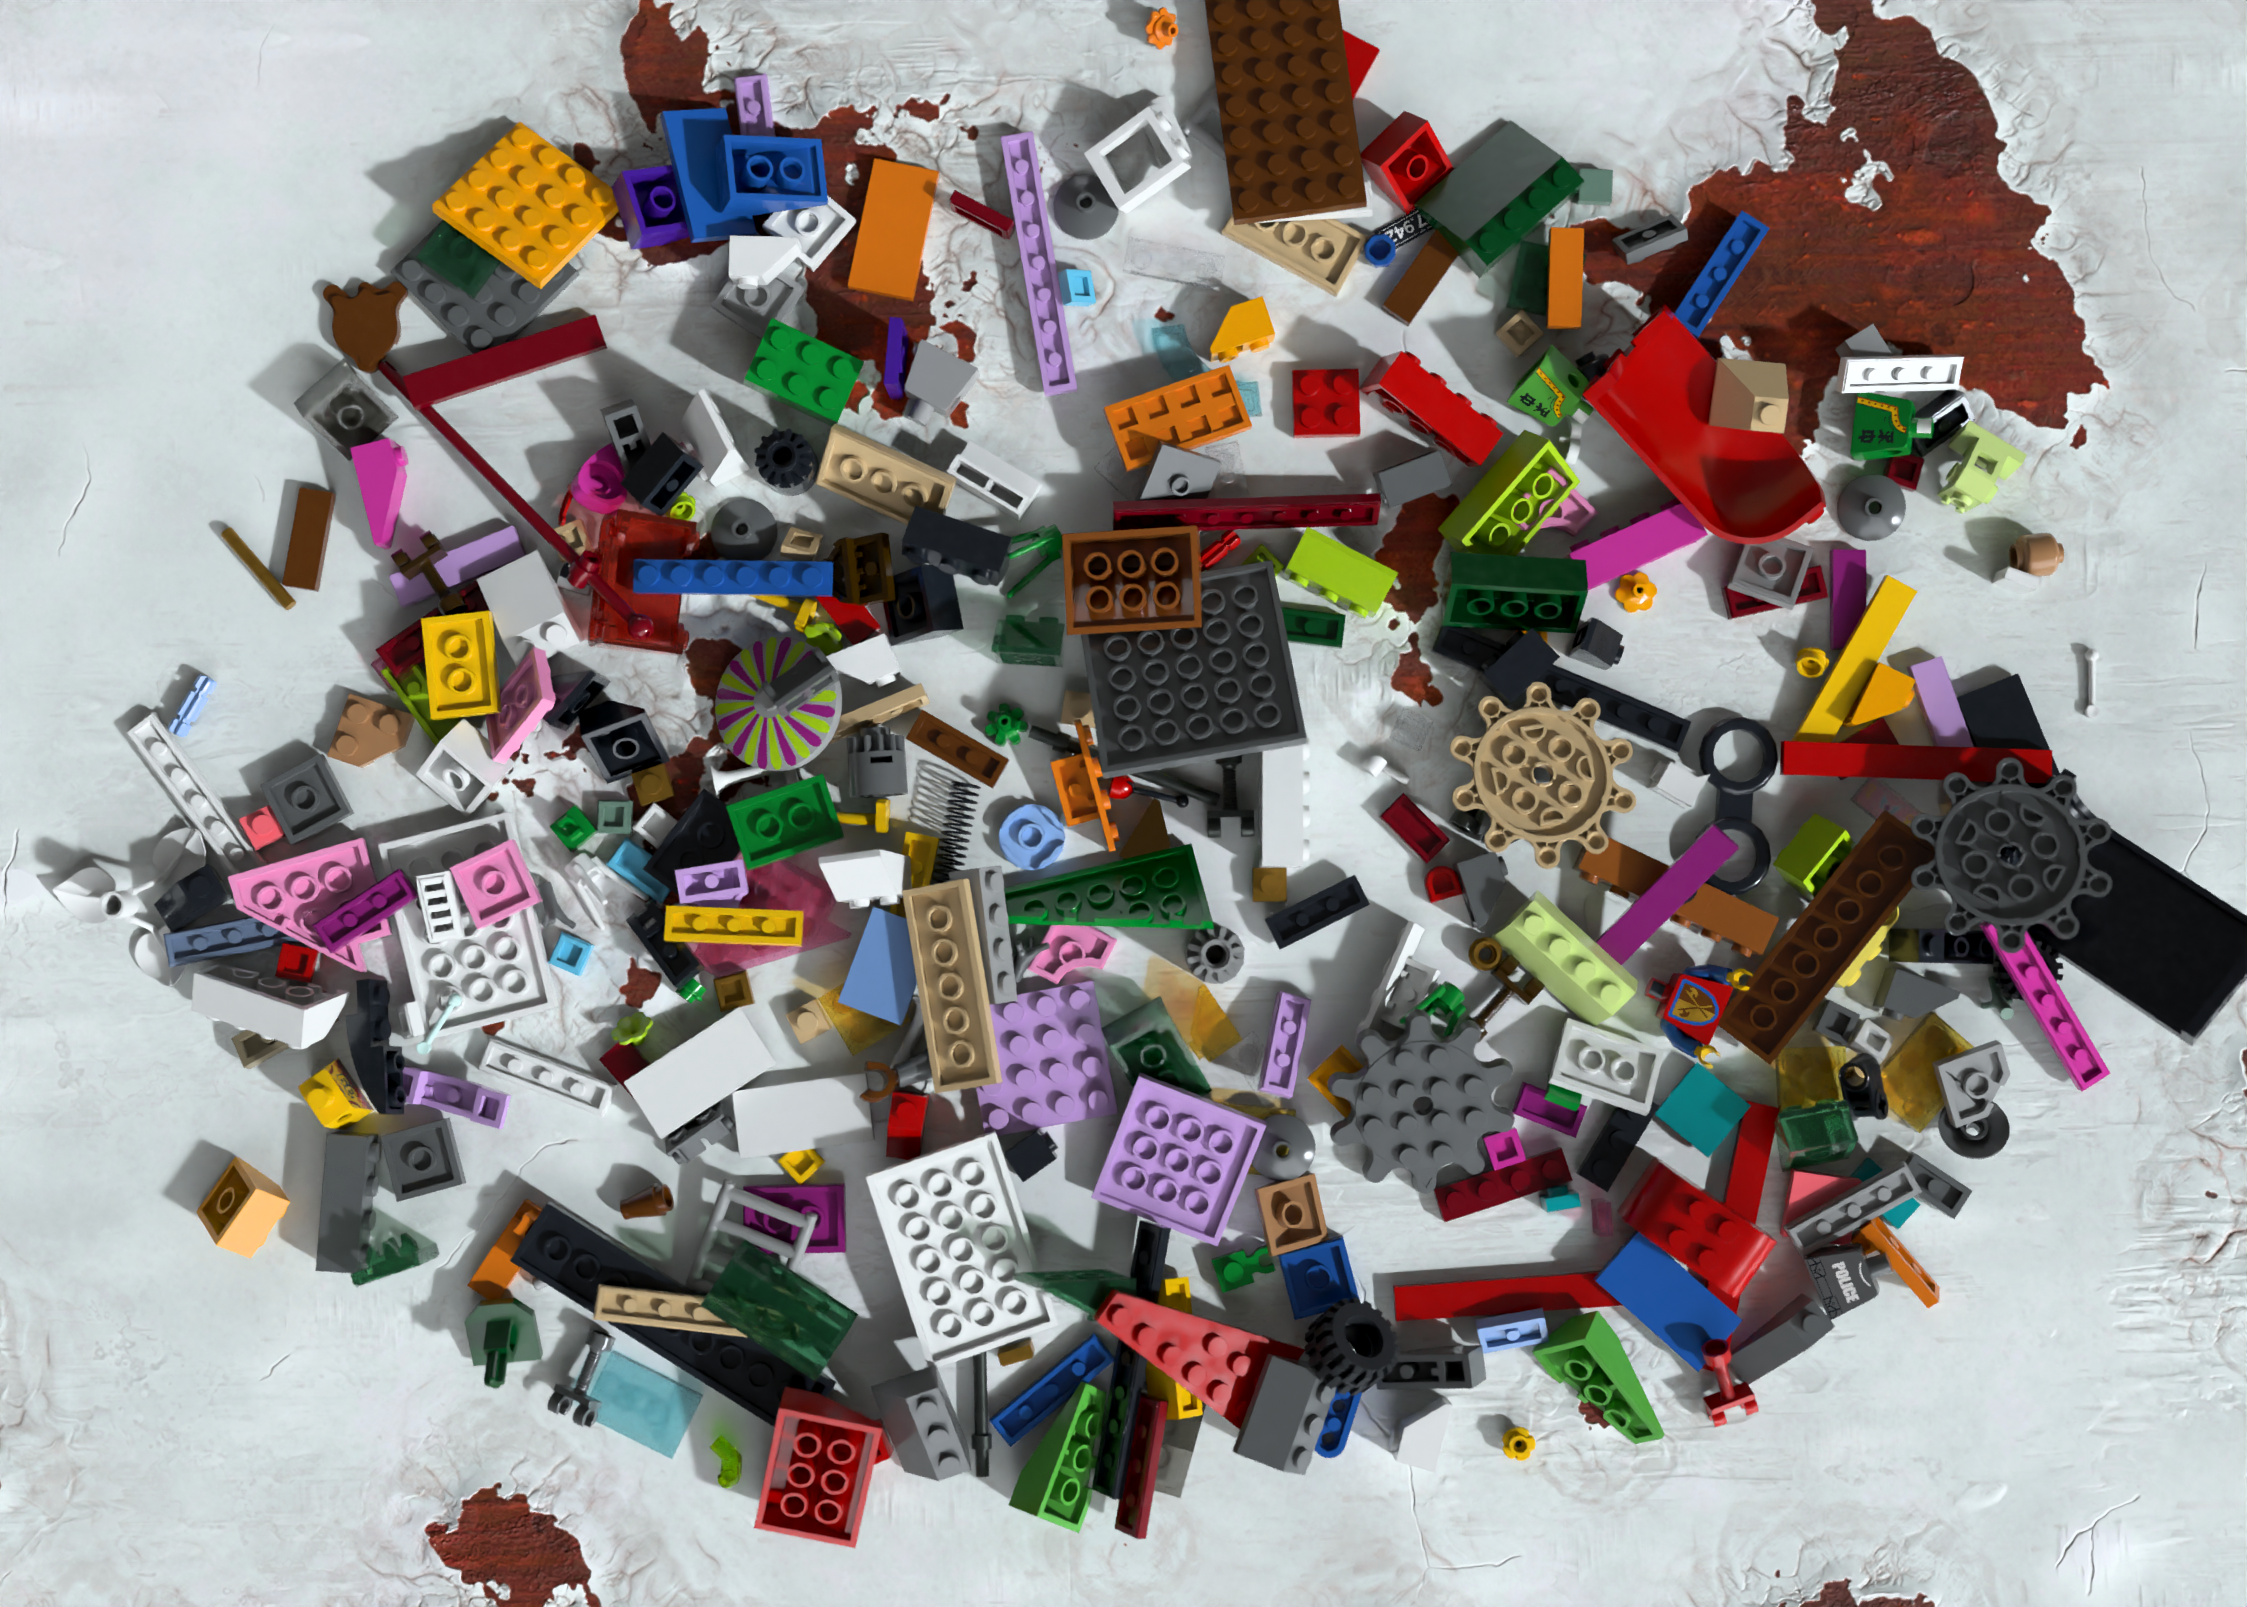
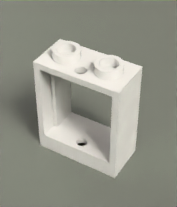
[1084,106,1191,213]

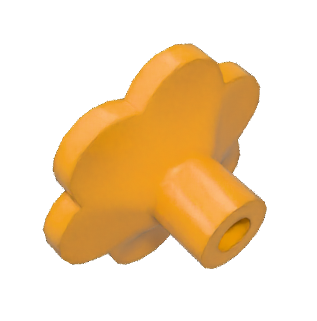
[1615,572,1657,613]

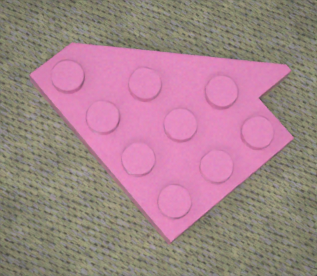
[228,838,393,973]

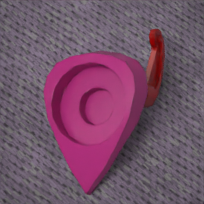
[558,443,627,526]

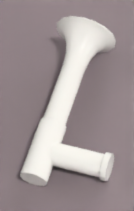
[710,765,806,799]
[882,996,932,1094]

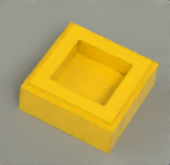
[777,1149,826,1185]

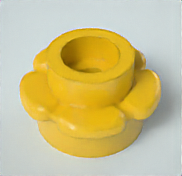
[1795,647,1829,678]
[1502,1427,1535,1461]

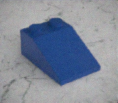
[715,134,828,215]

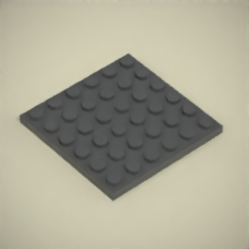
[1081,560,1307,779]

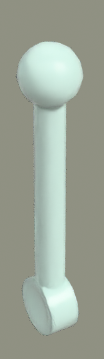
[416,993,462,1055]

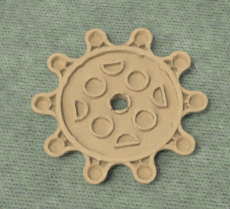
[1449,682,1636,869]

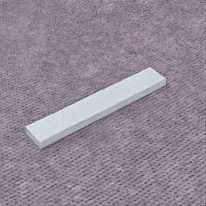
[126,712,270,875]

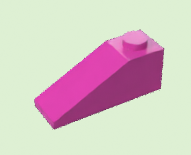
[350,438,408,549]

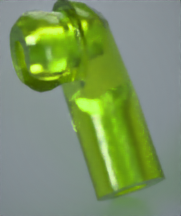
[709,1435,743,1489]

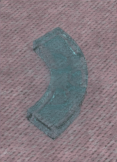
[1151,324,1262,417]

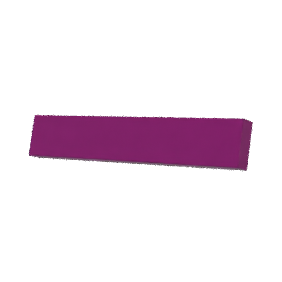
[1595,823,1739,965]

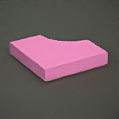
[1513,466,1598,537]
[1027,925,1117,984]

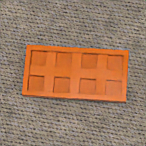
[1103,364,1252,472]

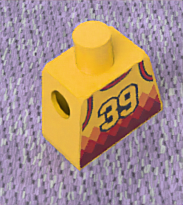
[298,1058,374,1130]

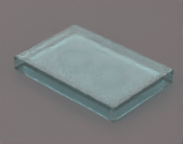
[590,1350,704,1459]

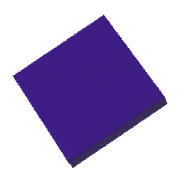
[884,317,909,400]

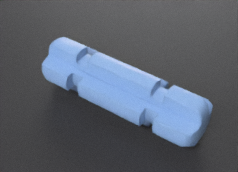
[168,674,217,737]

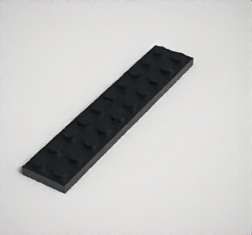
[510,1201,836,1428]

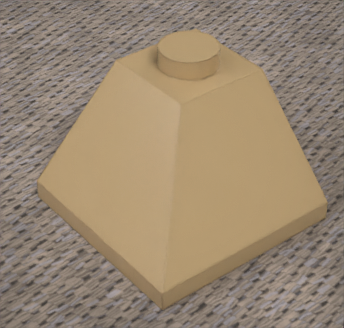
[1708,358,1789,433]

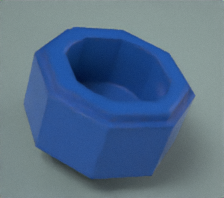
[1364,234,1396,268]

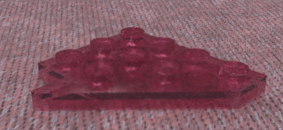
[694,859,853,978]

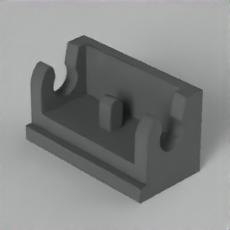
[1372,450,1452,508]
[761,646,840,718]

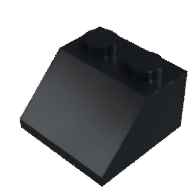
[883,565,964,646]

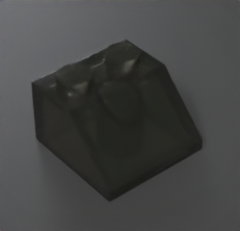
[294,358,399,461]

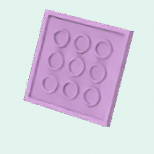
[976,980,1118,1136]
[1091,1073,1267,1247]

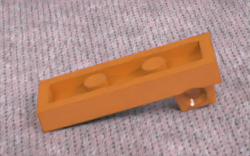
[467,1199,543,1300]
[1851,1217,1940,1308]

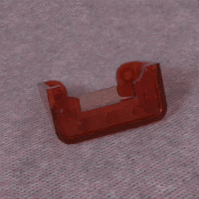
[588,509,700,656]

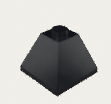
[542,670,611,731]
[578,700,670,784]

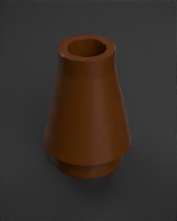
[620,1183,674,1220]

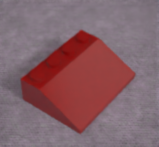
[754,1387,883,1548]

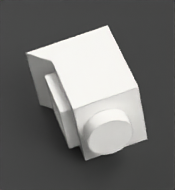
[1649,760,1710,808]

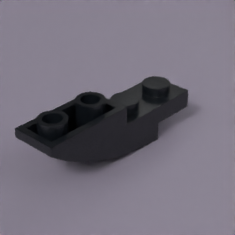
[346,979,406,1115]

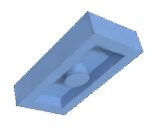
[1475,1308,1549,1354]

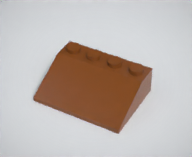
[1062,525,1202,635]

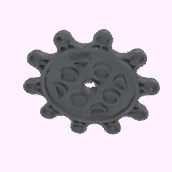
[1911,758,2112,954]
[1327,1009,1515,1194]

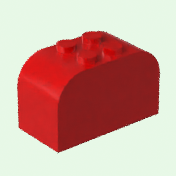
[1617,1156,1777,1299]

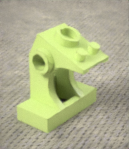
[1937,420,2027,514]

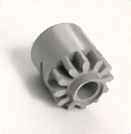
[1185,925,1245,984]

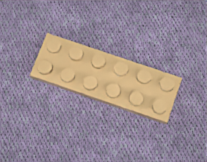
[902,879,1002,1093]

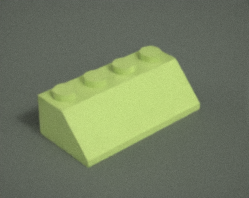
[1491,890,1638,1027]

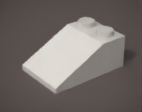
[680,388,750,487]
[477,550,585,667]

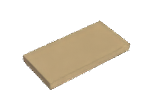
[1221,212,1369,297]
[815,424,957,525]

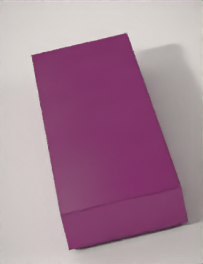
[1830,549,1866,650]
[312,868,419,953]

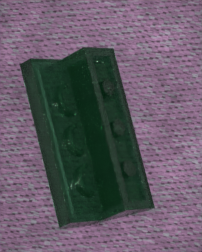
[700,1240,858,1381]

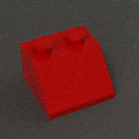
[1360,111,1454,214]

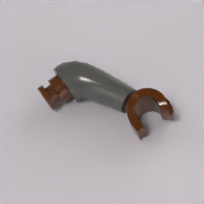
[858,1047,932,1103]

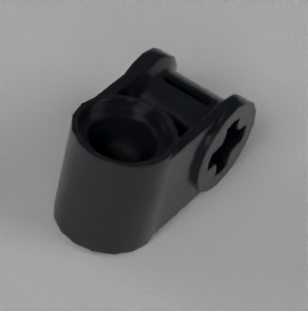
[1838,1053,1888,1121]

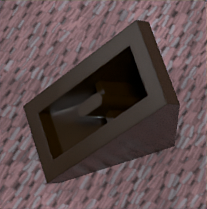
[1119,798,1171,859]

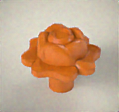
[1145,7,1178,50]

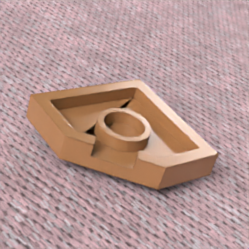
[327,693,415,768]

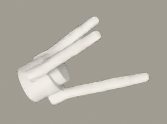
[564,853,649,930]

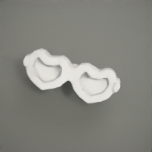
[1559,414,1582,466]

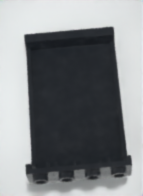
[1999,768,2247,1046]

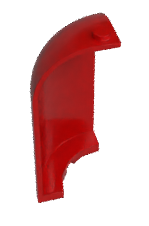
[1582,304,1826,544]

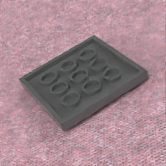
[390,220,580,354]

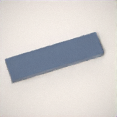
[163,917,300,967]

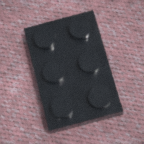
[643,789,741,895]

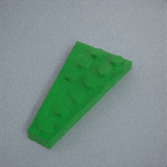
[1004,843,1214,929]

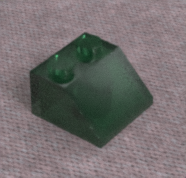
[1775,1098,1858,1172]

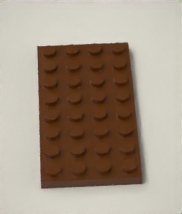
[1204,0,1367,226]

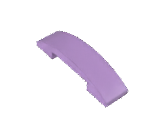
[403,1065,511,1129]

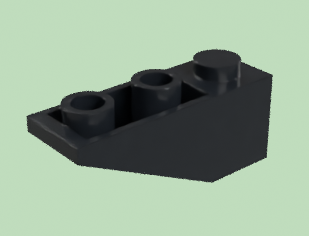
[1889,928,1994,964]

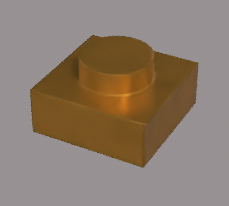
[631,764,675,806]
[1252,868,1287,902]

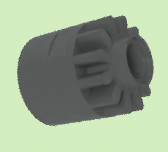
[847,727,908,798]

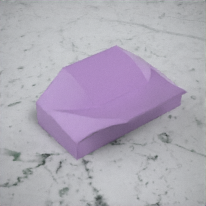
[675,859,749,908]

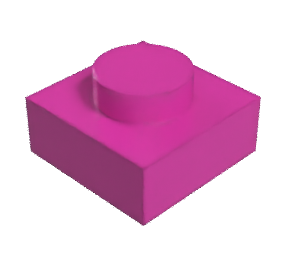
[1482,1127,1526,1170]

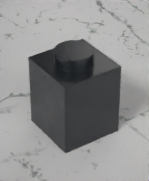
[1004,1129,1059,1182]

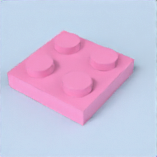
[450,839,543,929]

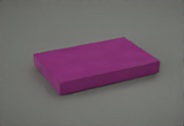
[743,1183,846,1254]

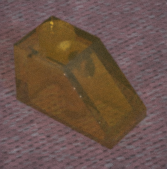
[1188,983,1243,1063]

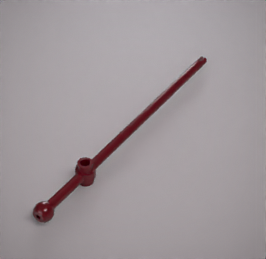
[378,361,654,641]

